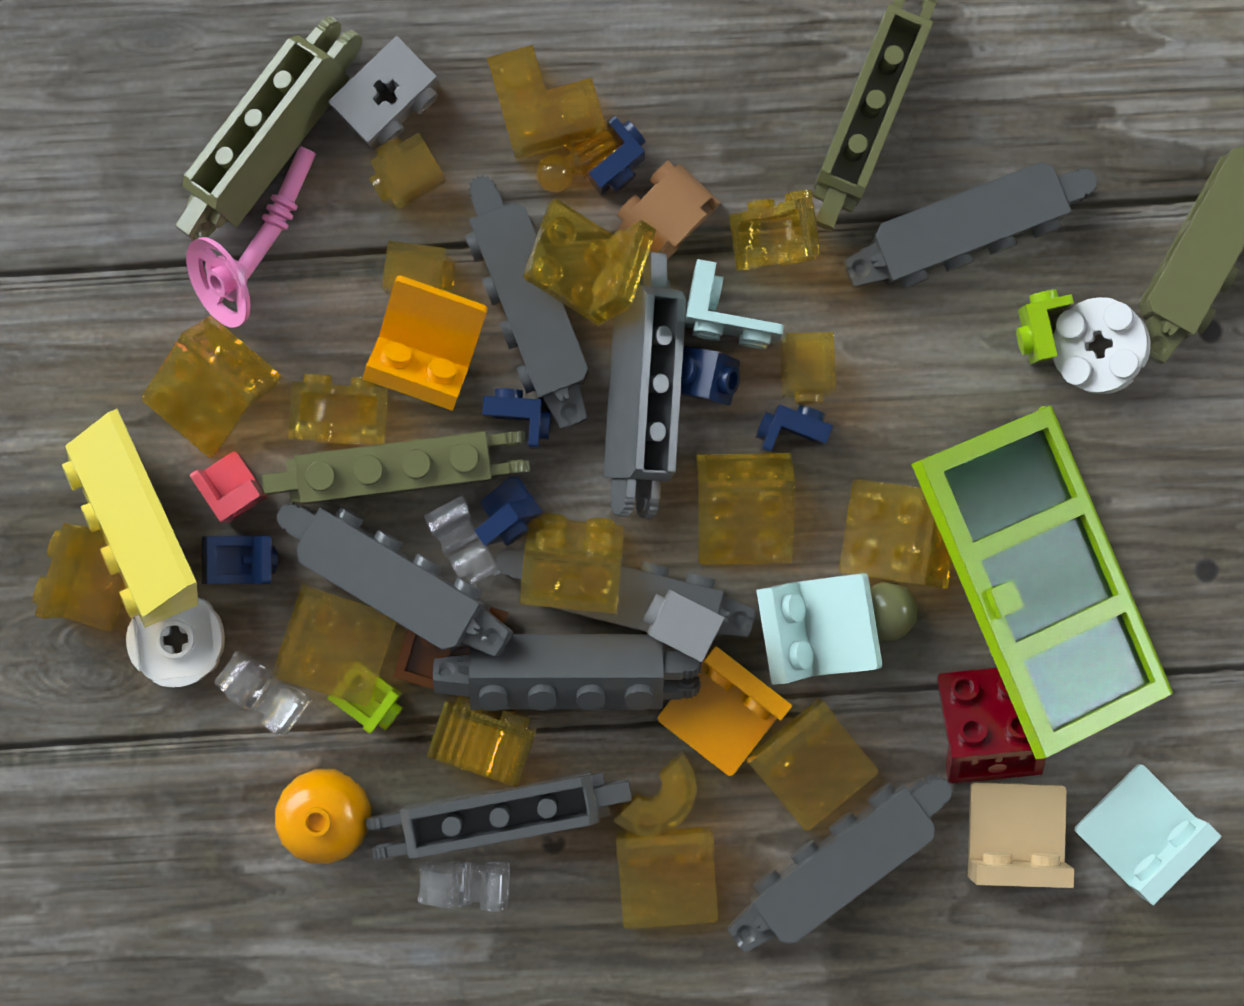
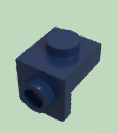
[589,115,646,195]
[680,346,740,406]
[482,388,551,449]
[755,404,833,454]
[474,476,543,546]
[202,536,278,584]

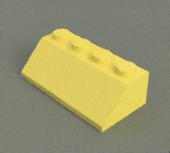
[62,409,198,628]

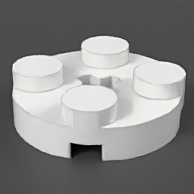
[1053,297,1151,394]
[126,597,225,687]

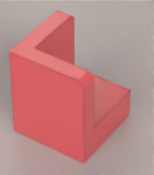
[189,451,268,523]

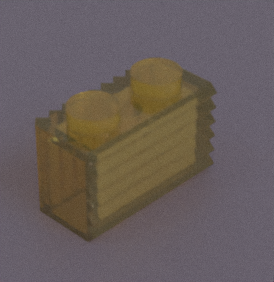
[426,696,537,787]

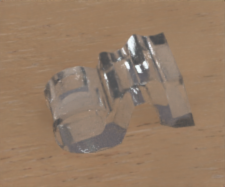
[423,494,500,585]
[214,650,312,735]
[418,861,510,912]

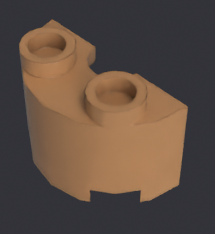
[617,160,722,260]

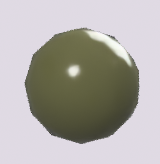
[870,582,918,642]

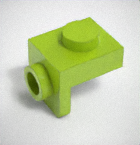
[1016,289,1074,365]
[327,659,403,734]

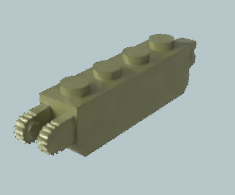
[812,0,938,232]
[175,16,363,241]
[1138,146,1244,364]
[262,431,530,504]

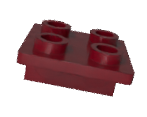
[937,665,1046,784]

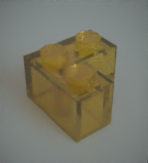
[487,45,606,160]

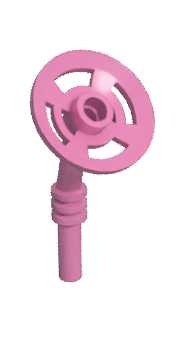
[186,146,316,328]

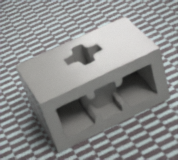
[328,36,440,151]
[643,590,725,662]

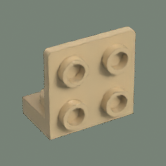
[967,782,1074,888]

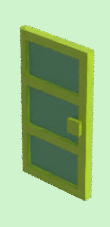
[911,405,1173,759]

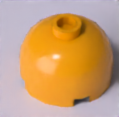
[275,769,371,864]

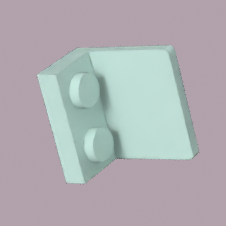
[685,259,784,350]
[756,573,882,685]
[1075,764,1222,905]

